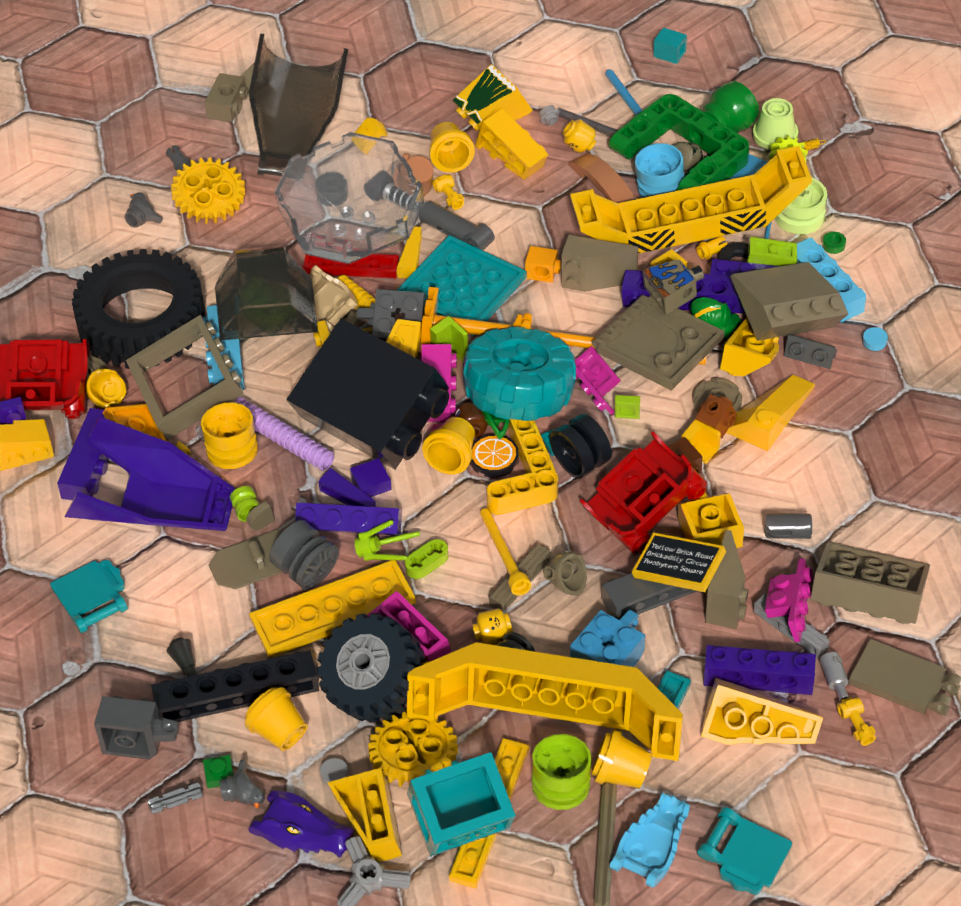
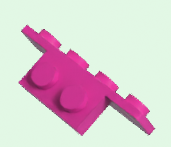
[575,346,621,415]
[765,558,814,642]

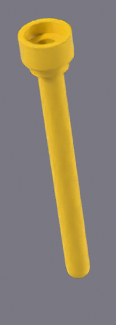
[480,508,531,596]

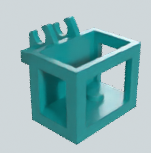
[407,752,516,857]

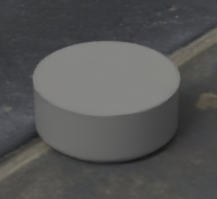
[320,758,348,786]

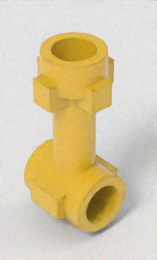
[432,174,464,210]
[837,697,876,746]

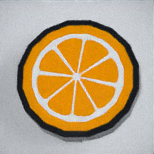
[470,434,519,478]

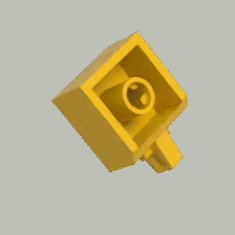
[678,492,744,548]

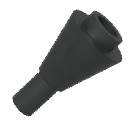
[166,637,198,676]

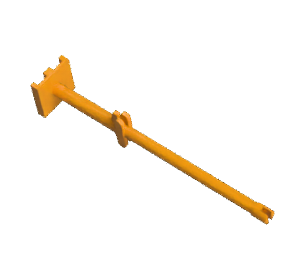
[420,287,707,365]

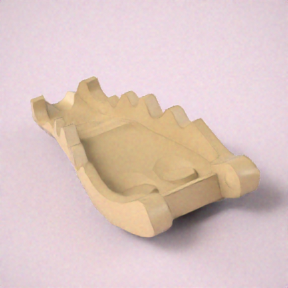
[298,265,358,333]

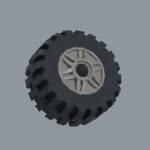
[317,613,425,722]

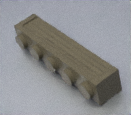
[488,544,551,613]

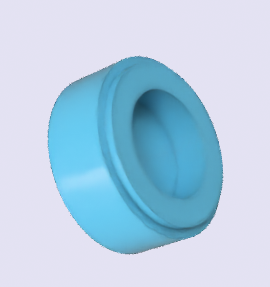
[863,327,888,351]

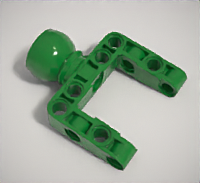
[609,81,759,191]

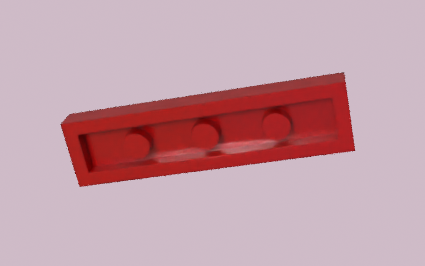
[303,251,399,279]

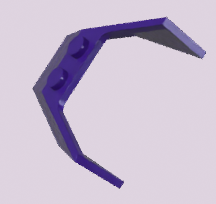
[65,416,236,531]

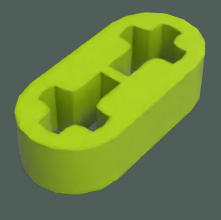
[405,539,449,579]

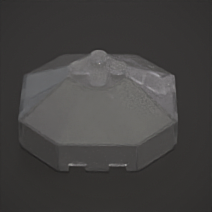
[274,132,424,264]

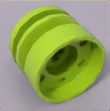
[532,734,591,810]

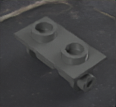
[784,334,837,369]

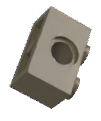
[205,73,248,122]

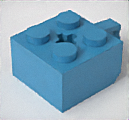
[570,610,645,667]

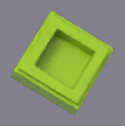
[615,395,640,419]

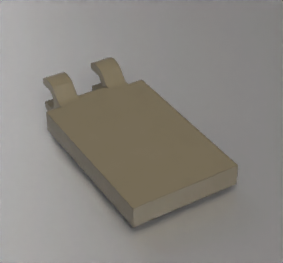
[849,639,961,716]

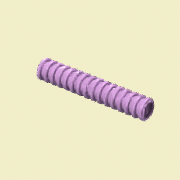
[233,397,334,471]

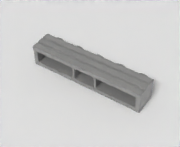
[754,594,830,659]

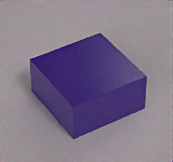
[350,458,392,497]

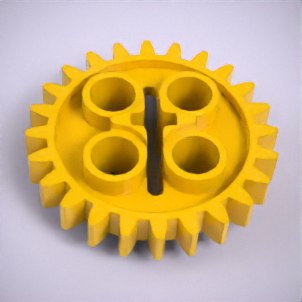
[171,157,245,224]
[368,712,458,787]

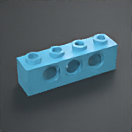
[796,237,866,323]

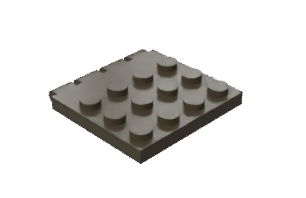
[592,295,725,391]

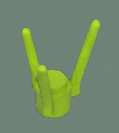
[354,520,420,561]

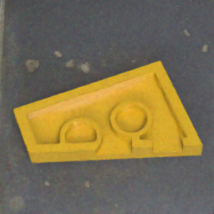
[386,319,422,358]

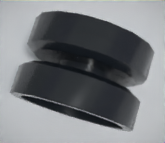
[550,414,612,479]

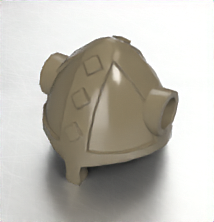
[543,551,587,596]

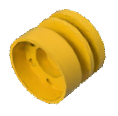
[200,403,258,469]

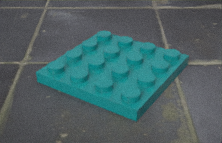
[396,235,527,336]

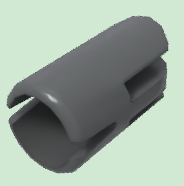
[764,513,812,539]

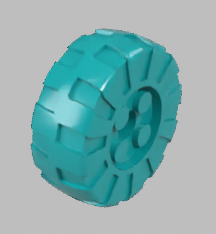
[463,326,576,421]

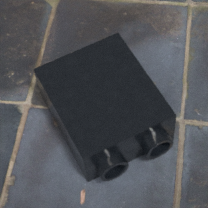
[286,318,449,470]

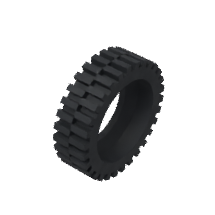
[72,249,206,369]

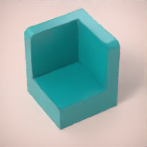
[654,28,687,64]

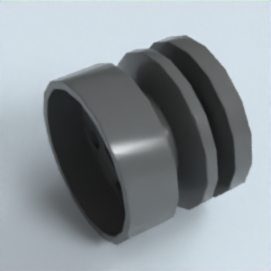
[269,520,339,590]

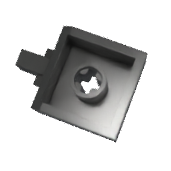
[357,289,428,344]
[94,696,179,760]

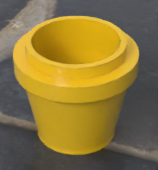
[429,122,475,173]
[422,417,475,475]
[244,687,308,751]
[591,729,653,789]

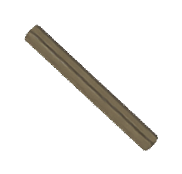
[594,783,617,906]

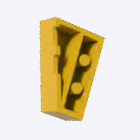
[474,108,548,180]
[0,419,54,471]
[327,768,402,863]

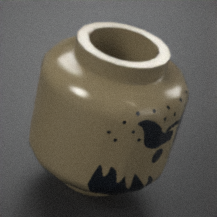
[674,142,703,172]

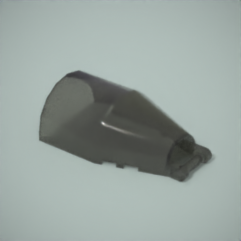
[249,33,348,183]

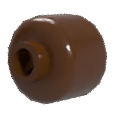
[453,402,488,439]

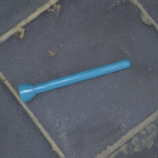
[605,69,643,116]

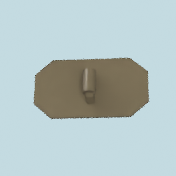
[209,529,283,589]

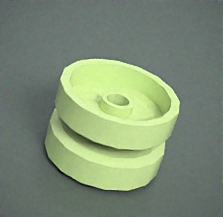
[775,177,828,234]

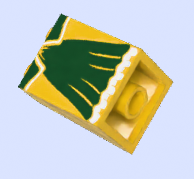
[453,64,533,132]

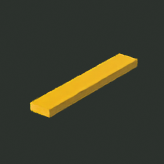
[449,738,529,889]

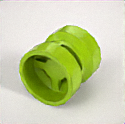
[230,486,259,522]

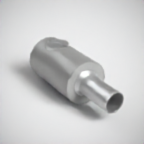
[820,652,849,702]

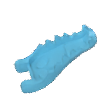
[610,793,690,888]

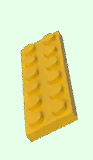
[249,560,416,658]

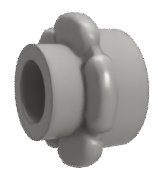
[539,105,560,126]

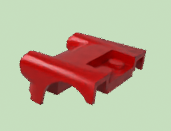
[0,339,90,419]
[580,431,707,554]

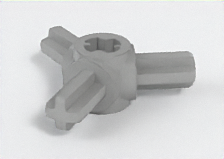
[337,836,411,906]

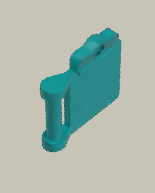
[50,560,128,634]
[697,807,792,895]

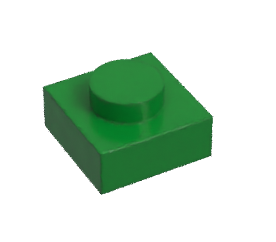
[203,755,234,789]

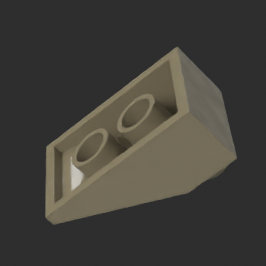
[562,235,638,292]
[705,530,749,630]

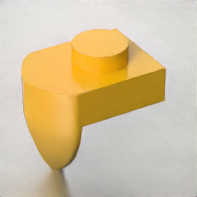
[351,118,388,153]

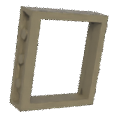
[126,315,244,439]

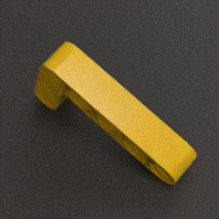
[487,419,558,515]

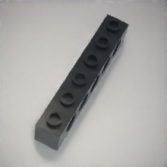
[151,650,319,722]

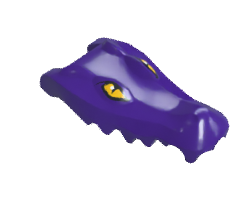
[249,791,355,857]

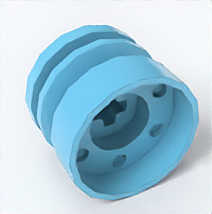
[635,143,685,198]

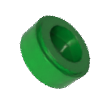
[822,232,846,254]

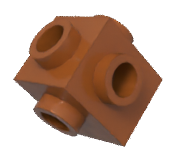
[695,394,737,439]

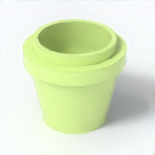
[753,98,798,150]

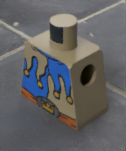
[642,260,704,314]

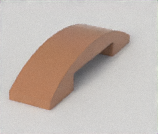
[569,153,636,203]

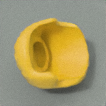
[86,369,127,408]

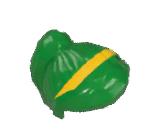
[690,297,742,340]

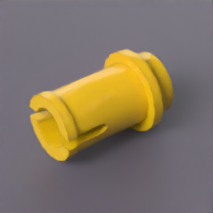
[696,236,728,260]

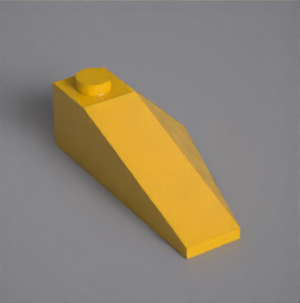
[720,317,779,377]
[726,375,815,451]
[701,678,823,745]

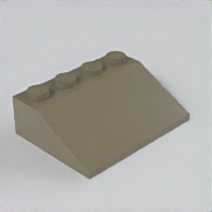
[730,262,848,341]
[810,541,930,624]

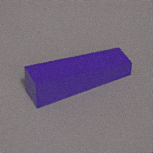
[318,468,376,507]

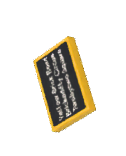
[632,533,726,592]

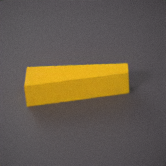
[397,227,422,278]

